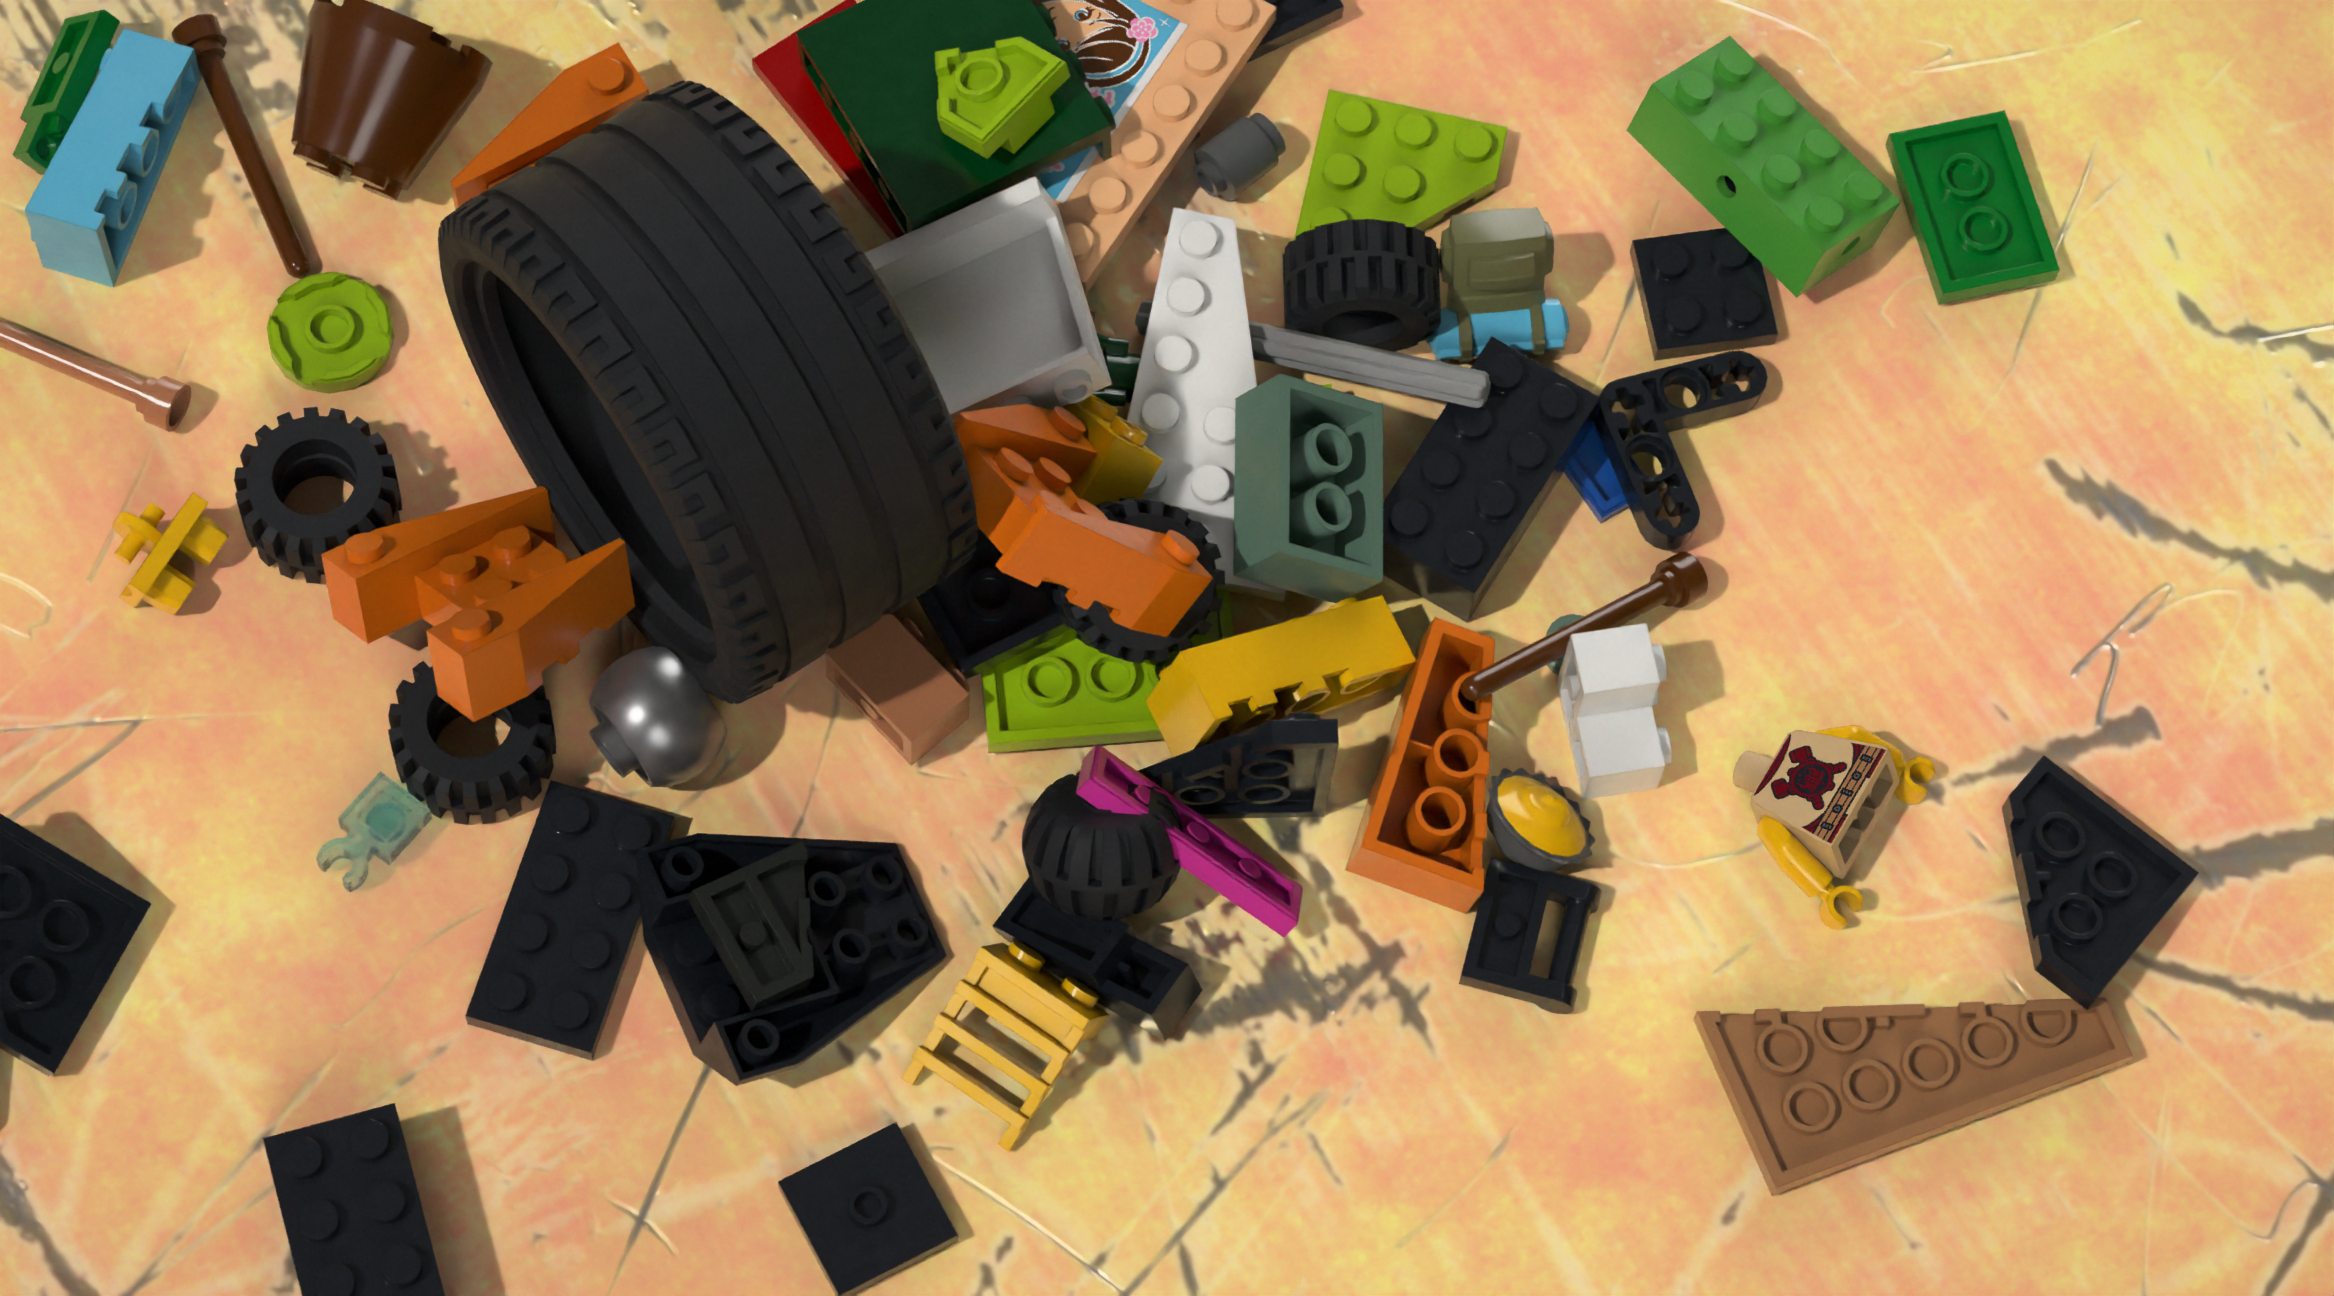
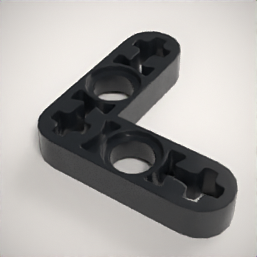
[1594,351,1768,550]

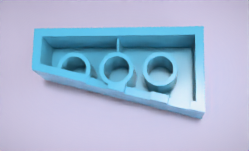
[24,28,201,288]

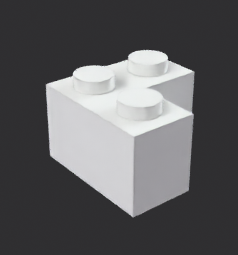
[1556,623,1672,800]

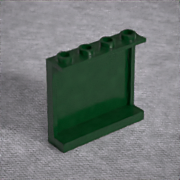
[796,0,1116,235]

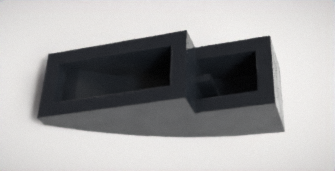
[993,877,1203,1041]

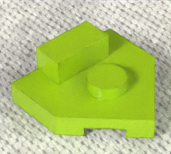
[935,36,1070,159]

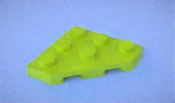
[1294,89,1508,240]

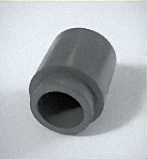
[1193,113,1286,200]

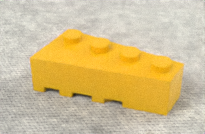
[1145,595,1416,757]

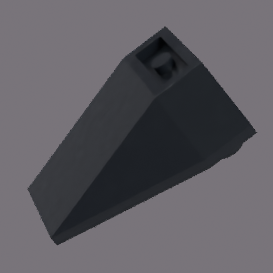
[636,833,947,1086]

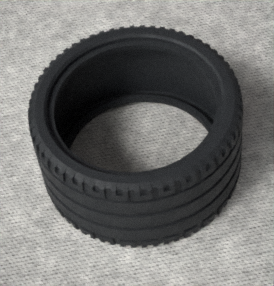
[438,80,978,704]

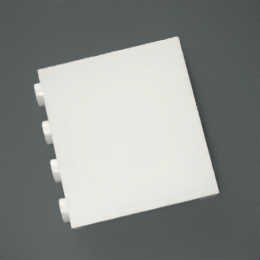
[864,176,1112,421]

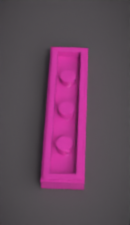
[1076,744,1303,937]

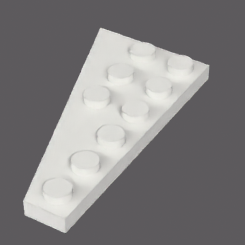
[1127,207,1285,602]

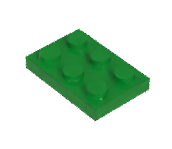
[1885,110,2060,305]

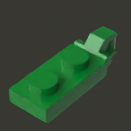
[13,9,120,175]

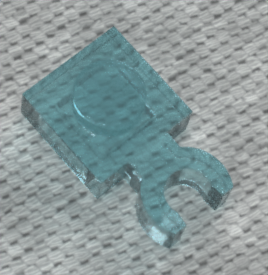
[316,771,432,892]

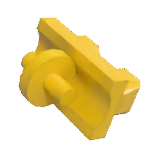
[112,492,229,615]

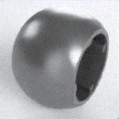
[589,646,727,787]

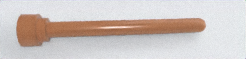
[0,320,191,432]

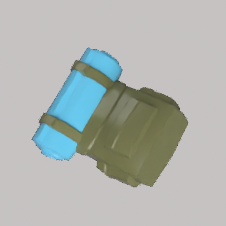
[1427,207,1569,364]

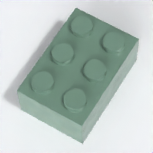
[1233,373,1383,603]

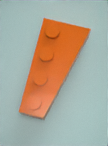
[1345,617,1495,914]

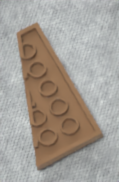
[1693,997,2133,1196]

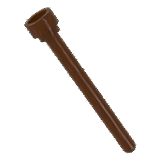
[172,14,310,278]
[1461,552,1708,701]

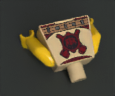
[1733,724,1935,930]

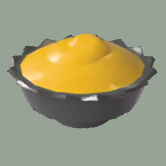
[1486,768,1595,871]

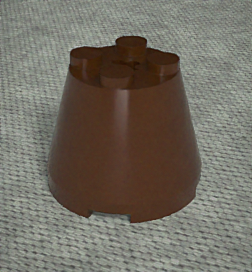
[291,0,493,201]

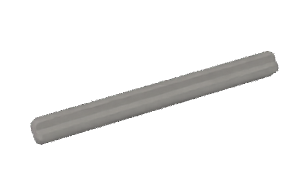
[1135,299,1491,408]

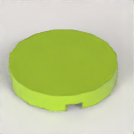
[266,271,394,394]

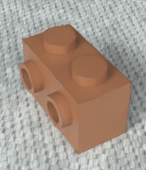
[825,613,970,766]

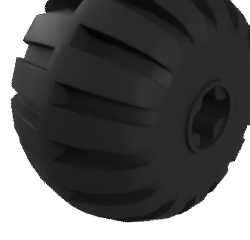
[1022,771,1183,920]

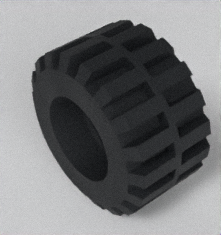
[1283,219,1441,352]
[234,407,402,584]
[1051,497,1225,663]
[388,661,556,825]

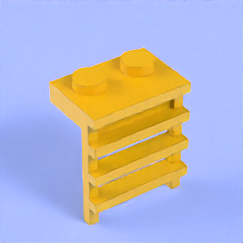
[901,940,1110,1152]

